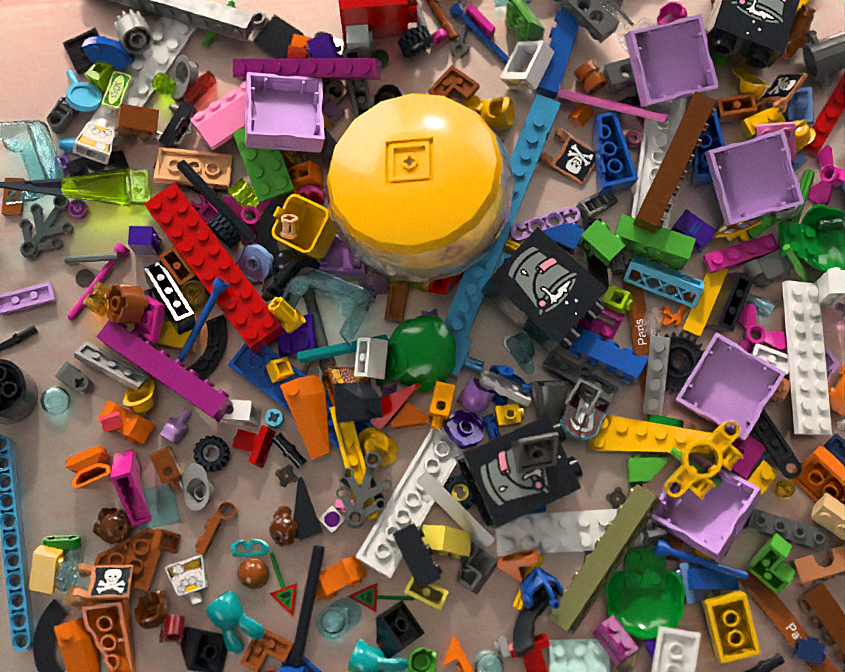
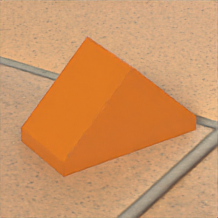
[391,401,430,430]

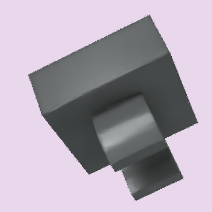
[642,523,668,548]

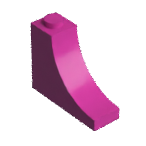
[111,449,152,527]

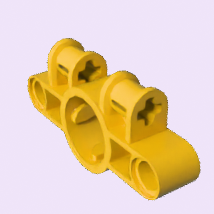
[664,421,744,501]

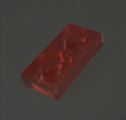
[183,71,217,105]

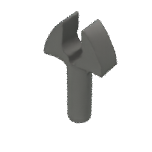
[450,24,470,58]

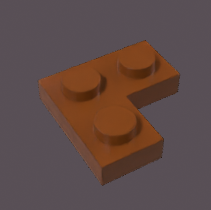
[428,65,480,100]
[240,629,294,672]

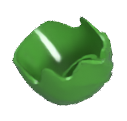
[407,647,437,672]

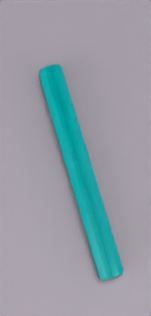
[297,334,389,363]

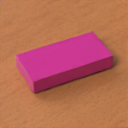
[466,3,496,39]

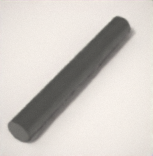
[64,253,120,264]

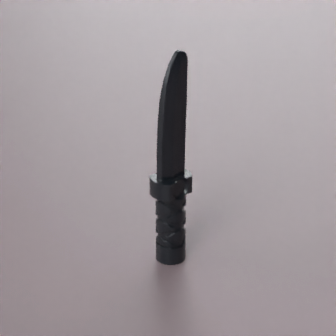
[0,325,38,351]

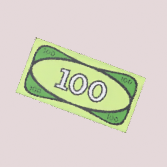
[101,71,132,110]

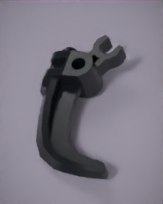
[261,255,322,303]

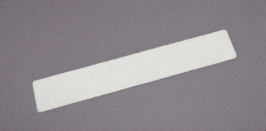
[416,471,495,549]

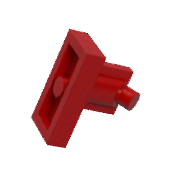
[232,425,276,468]
[508,633,551,672]

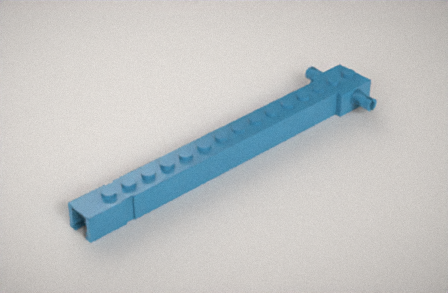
[444,94,561,381]

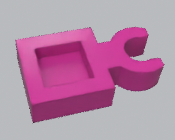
[191,194,218,226]

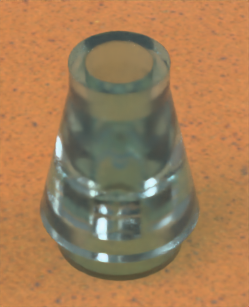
[745,293,775,318]

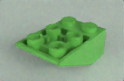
[505,0,545,42]

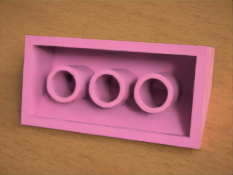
[190,82,245,150]

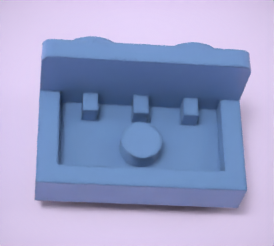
[785,86,815,125]
[675,562,704,605]

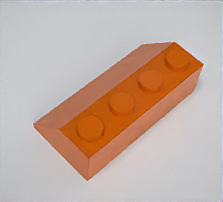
[791,443,845,505]

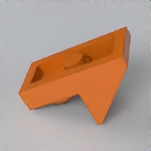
[287,34,312,58]
[497,548,540,581]
[443,636,474,672]

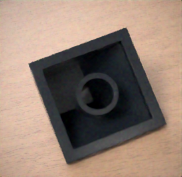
[332,382,383,423]
[376,600,425,659]
[180,626,228,672]

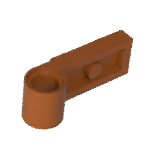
[195,502,238,557]

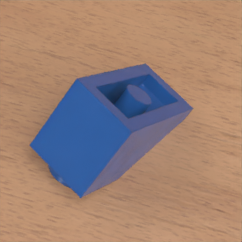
[542,222,584,255]

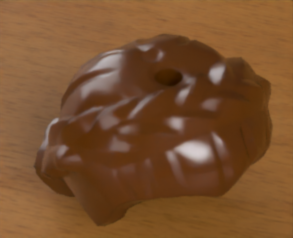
[269,505,298,547]
[93,508,133,544]
[134,590,168,629]

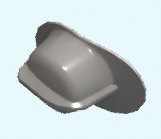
[170,55,199,99]
[182,463,215,511]

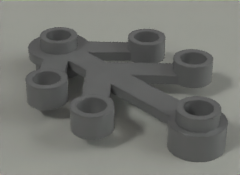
[19,194,74,259]
[336,452,392,528]

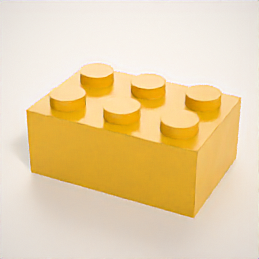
[701,590,761,663]

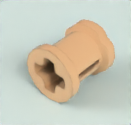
[280,214,298,239]

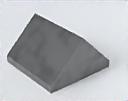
[511,432,558,473]

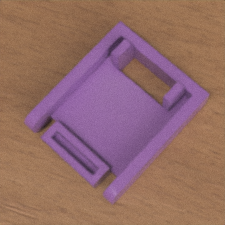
[319,237,365,276]

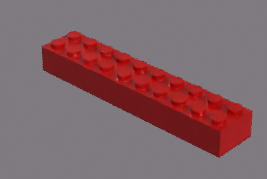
[144,183,285,354]

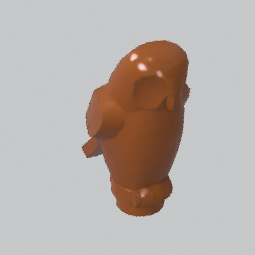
[781,4,816,60]

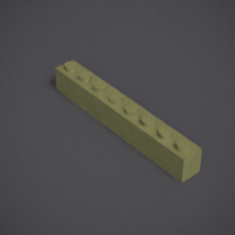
[548,484,662,635]

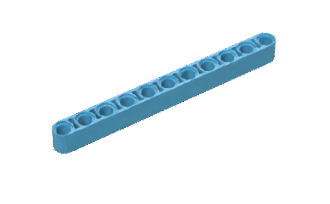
[0,435,35,651]

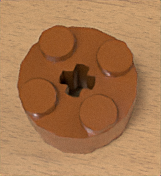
[105,284,148,324]

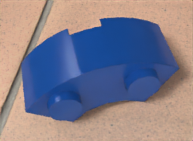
[82,36,135,71]

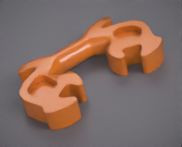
[652,285,696,328]

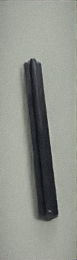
[177,160,257,245]
[290,545,325,666]

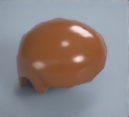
[237,558,270,590]

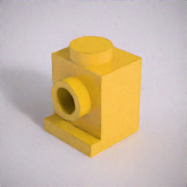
[494,403,524,428]

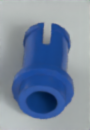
[482,413,501,439]

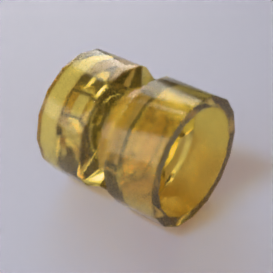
[180,280,209,311]
[82,281,110,317]

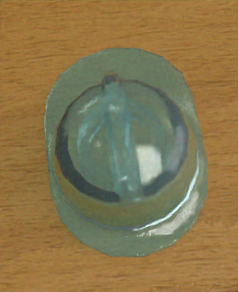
[503,332,536,374]
[316,598,361,639]

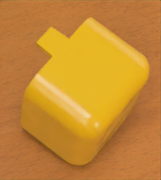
[272,194,341,259]

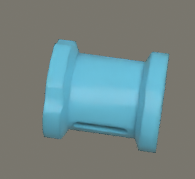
[265,409,284,429]

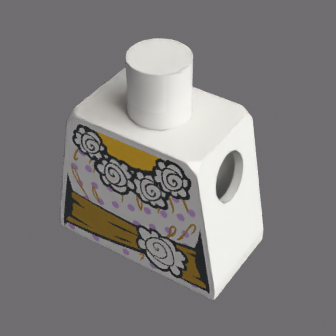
[73,119,114,165]
[222,400,262,427]
[165,555,208,606]

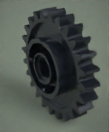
[646,332,705,394]

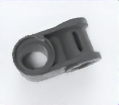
[47,96,79,134]
[55,361,94,395]

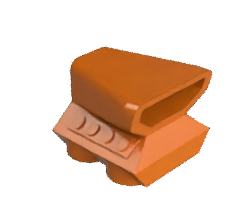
[65,445,111,489]

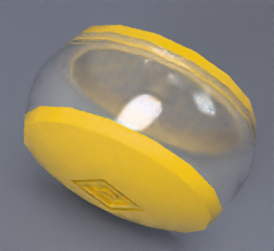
[325,93,515,283]

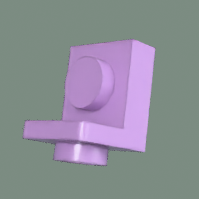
[322,94,345,126]

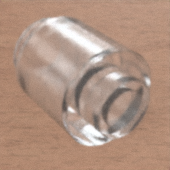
[642,307,665,336]

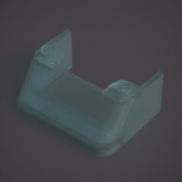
[0,120,66,204]
[282,269,373,345]

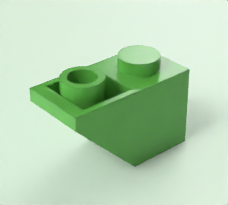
[626,454,668,484]

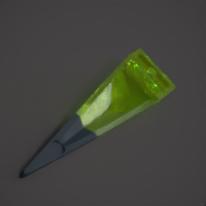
[0,169,151,207]

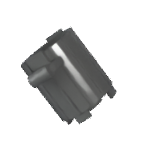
[801,30,845,88]

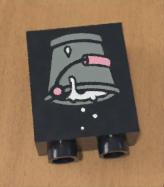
[705,0,800,69]
[481,227,607,353]
[454,415,583,530]

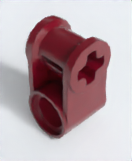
[159,614,185,645]

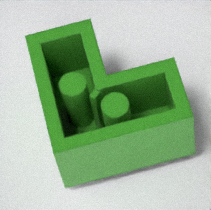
[577,219,625,266]
[746,533,795,595]

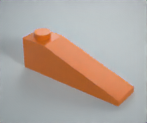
[280,374,330,461]
[81,599,135,672]
[54,618,100,672]

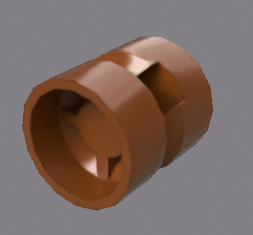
[574,60,608,95]

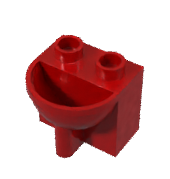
[339,0,418,41]

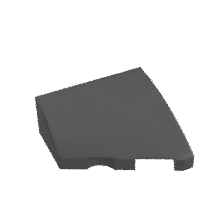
[457,542,498,594]

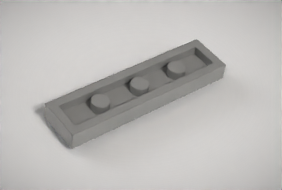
[643,336,671,415]
[74,341,150,392]

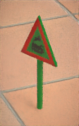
[269,552,297,616]
[347,583,414,612]

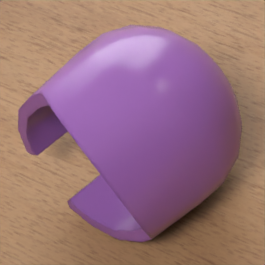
[456,377,495,413]

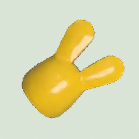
[464,95,515,130]

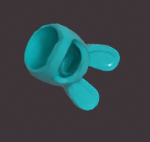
[206,591,264,654]
[348,639,409,672]

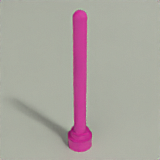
[67,242,130,320]

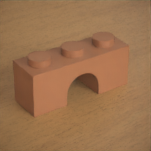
[789,545,845,587]

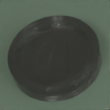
[75,269,95,288]

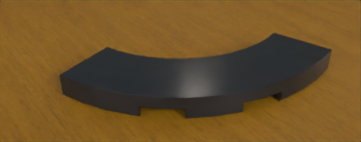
[257,198,283,277]
[186,315,228,381]
[513,583,558,658]
[33,599,69,672]

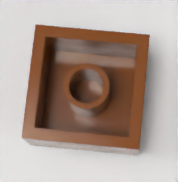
[114,103,159,140]

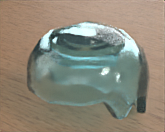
[40,386,71,415]
[472,650,504,672]

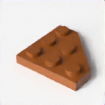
[94,528,162,591]

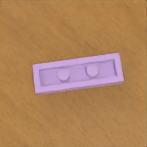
[0,281,56,315]

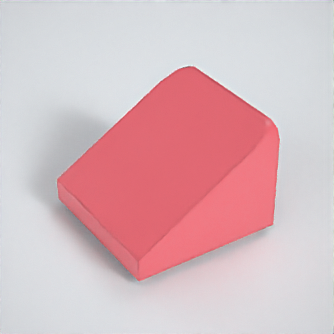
[100,412,123,432]

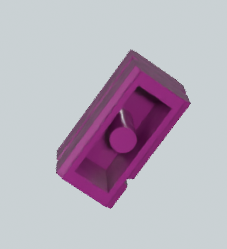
[592,615,639,666]

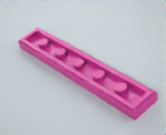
[558,89,670,122]

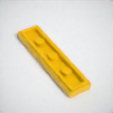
[682,269,729,338]

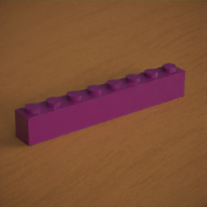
[233,58,381,80]
[96,320,233,422]

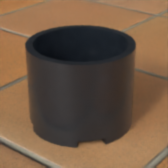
[0,359,38,424]

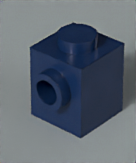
[792,636,827,665]

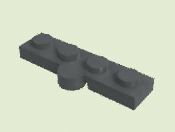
[542,350,619,406]

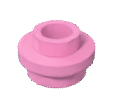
[625,130,642,148]

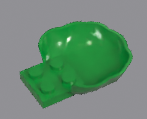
[778,204,845,273]
[375,315,456,393]
[605,547,686,640]

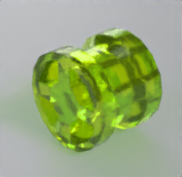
[152,72,176,95]

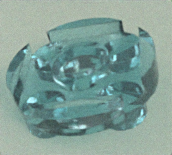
[55,550,84,592]

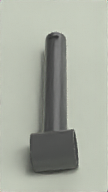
[302,288,337,374]

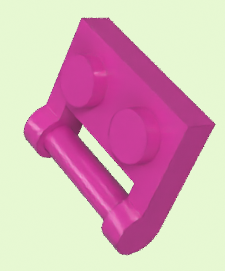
[576,308,625,342]

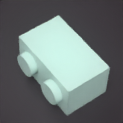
[346,24,374,58]

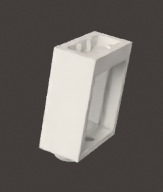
[500,40,554,89]

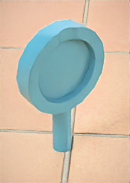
[66,70,102,112]

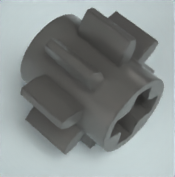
[606,251,629,273]

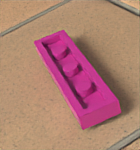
[703,233,780,274]

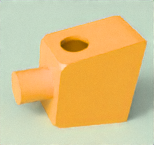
[429,381,456,430]

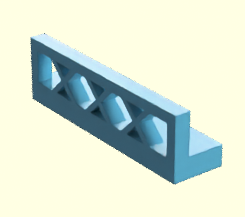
[623,254,705,309]

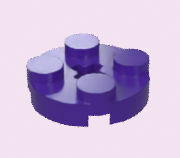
[444,410,484,449]

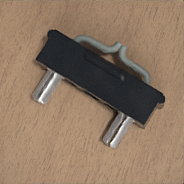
[153,101,198,149]

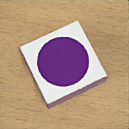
[318,506,346,534]

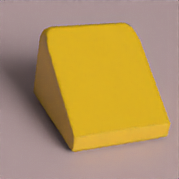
[266,357,294,383]

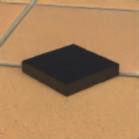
[253,14,304,58]
[62,27,100,75]

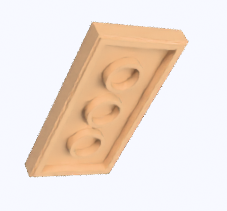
[154,147,233,190]

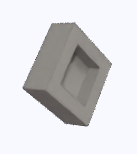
[494,635,511,658]

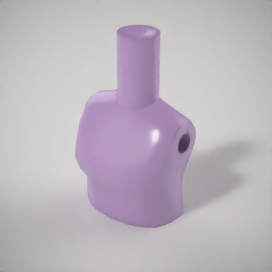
[160,408,191,445]

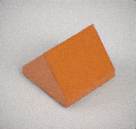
[568,103,593,128]

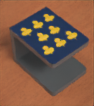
[561,378,603,427]

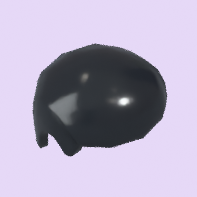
[374,84,402,106]
[273,249,301,278]

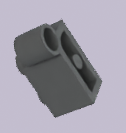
[743,249,794,288]

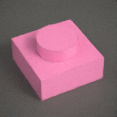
[335,499,355,513]

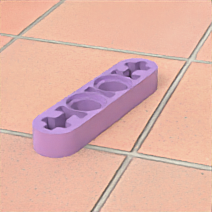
[510,206,580,243]

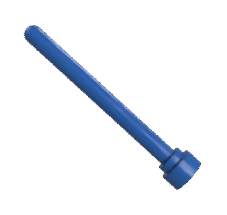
[449,1,510,65]
[177,277,230,363]
[654,539,749,580]

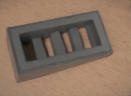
[576,192,618,220]

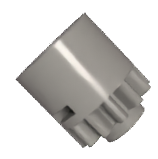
[114,9,153,54]

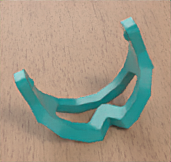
[231,539,269,557]

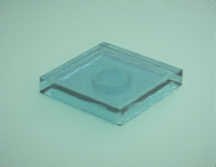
[139,484,180,530]

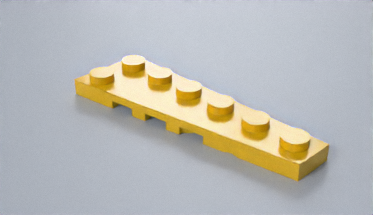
[588,415,712,454]

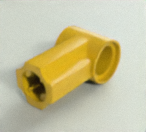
[268,297,306,334]

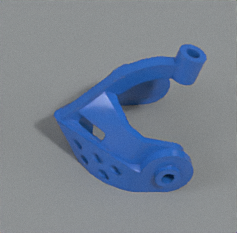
[489,365,531,406]
[521,567,564,609]

